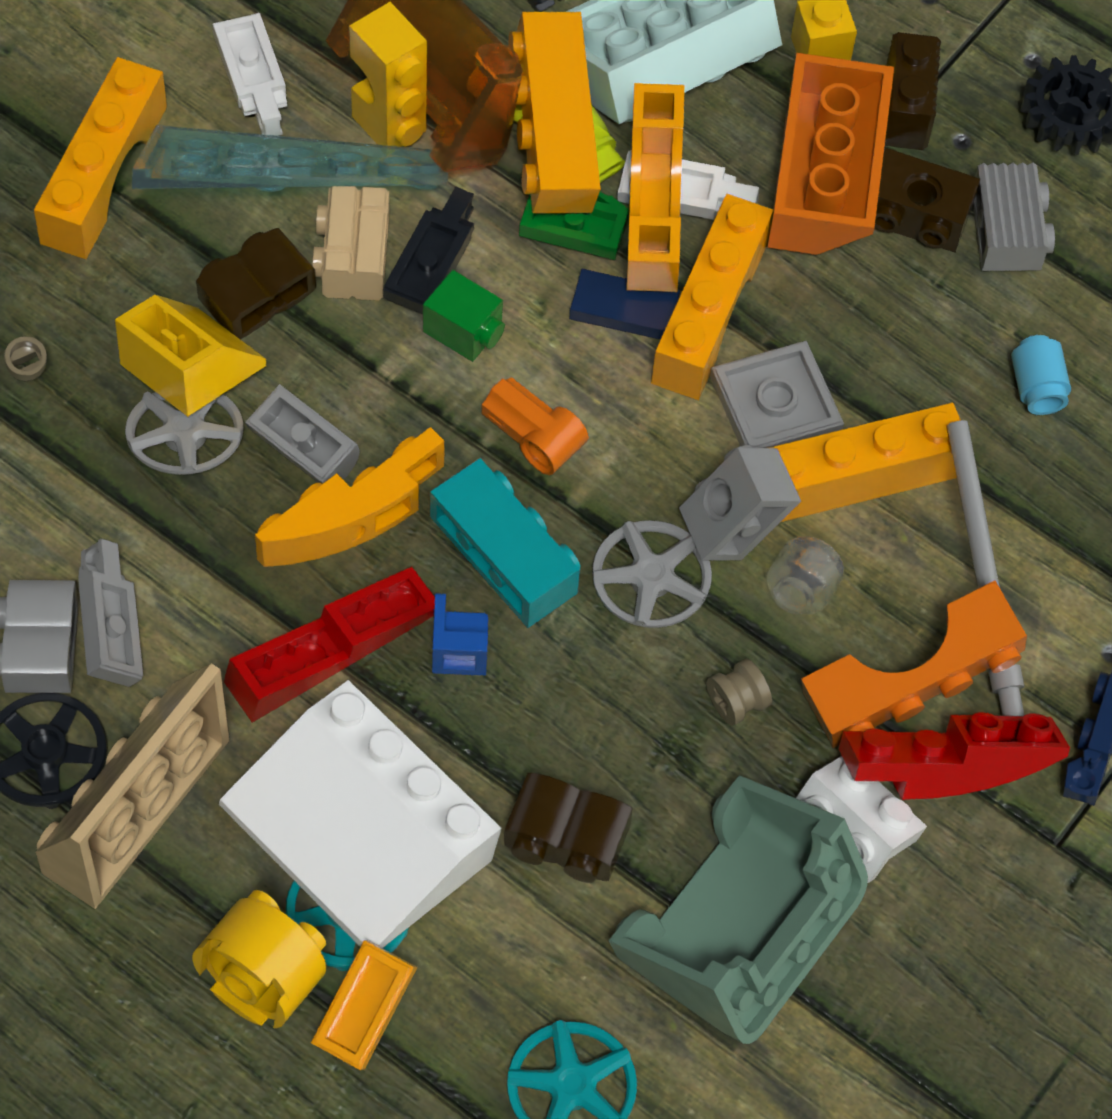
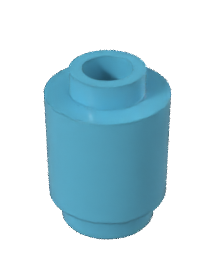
[1011,335,1071,415]

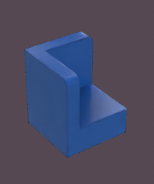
[432,593,488,676]

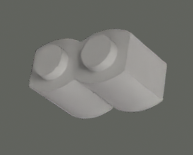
[0,580,78,693]

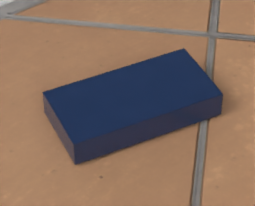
[569,269,680,340]

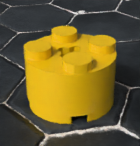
[192,890,326,1028]

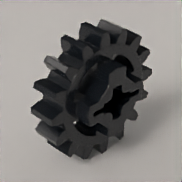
[1021,55,1112,155]

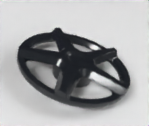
[0,693,107,809]

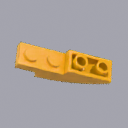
[255,427,444,567]

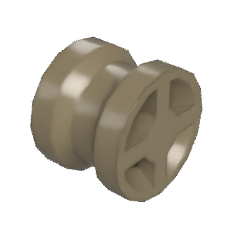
[706,658,772,726]

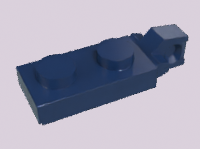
[1063,672,1112,806]

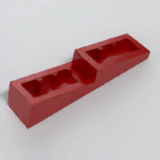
[224,567,435,723]

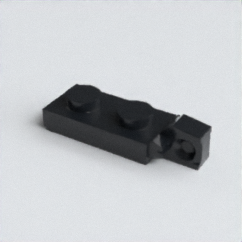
[383,186,475,314]

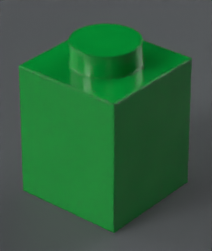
[423,270,505,362]

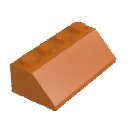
[767,53,894,255]

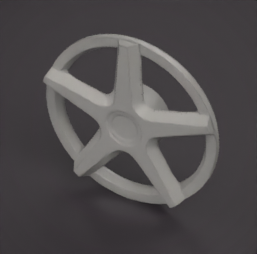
[125,391,243,475]
[592,520,712,628]

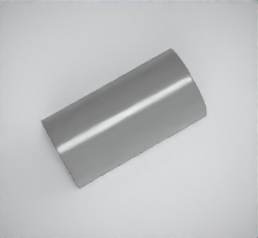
[245,384,360,484]

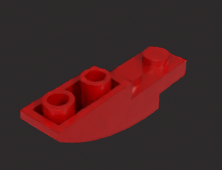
[839,712,1070,800]

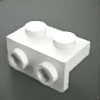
[796,756,927,883]

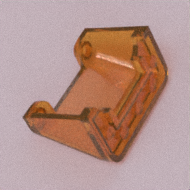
[325,0,523,172]

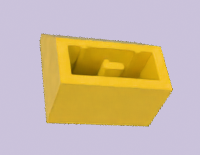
[115,295,266,417]

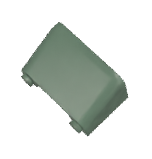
[608,775,868,1044]

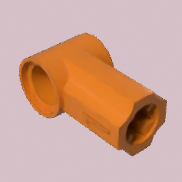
[482,377,589,475]

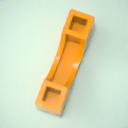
[34,57,167,259]
[627,83,685,292]
[651,193,774,401]

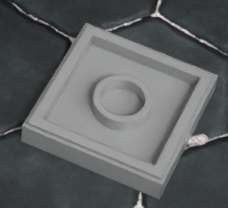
[710,341,844,448]

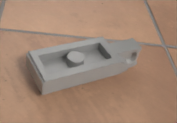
[78,539,143,687]

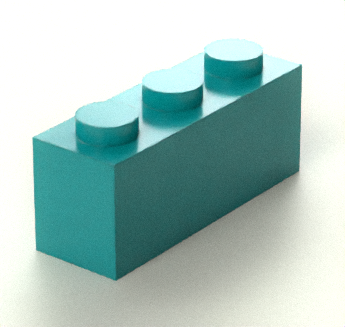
[430,458,580,628]

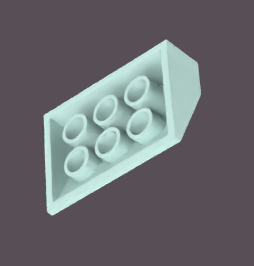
[566,0,782,124]

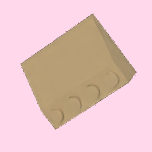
[36,663,229,909]

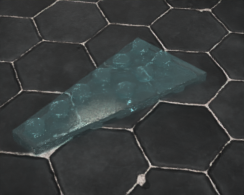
[132,125,452,192]

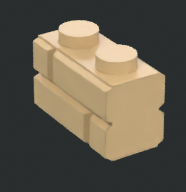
[313,185,390,300]

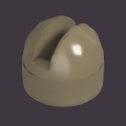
[5,336,47,382]

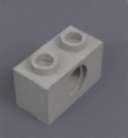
[679,445,801,561]

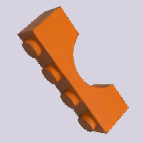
[801,580,1027,748]

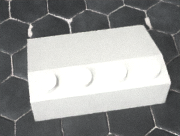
[219,680,501,948]

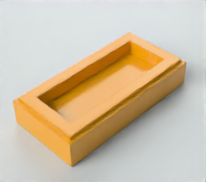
[311,940,418,1070]

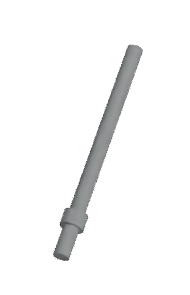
[947,420,1025,716]

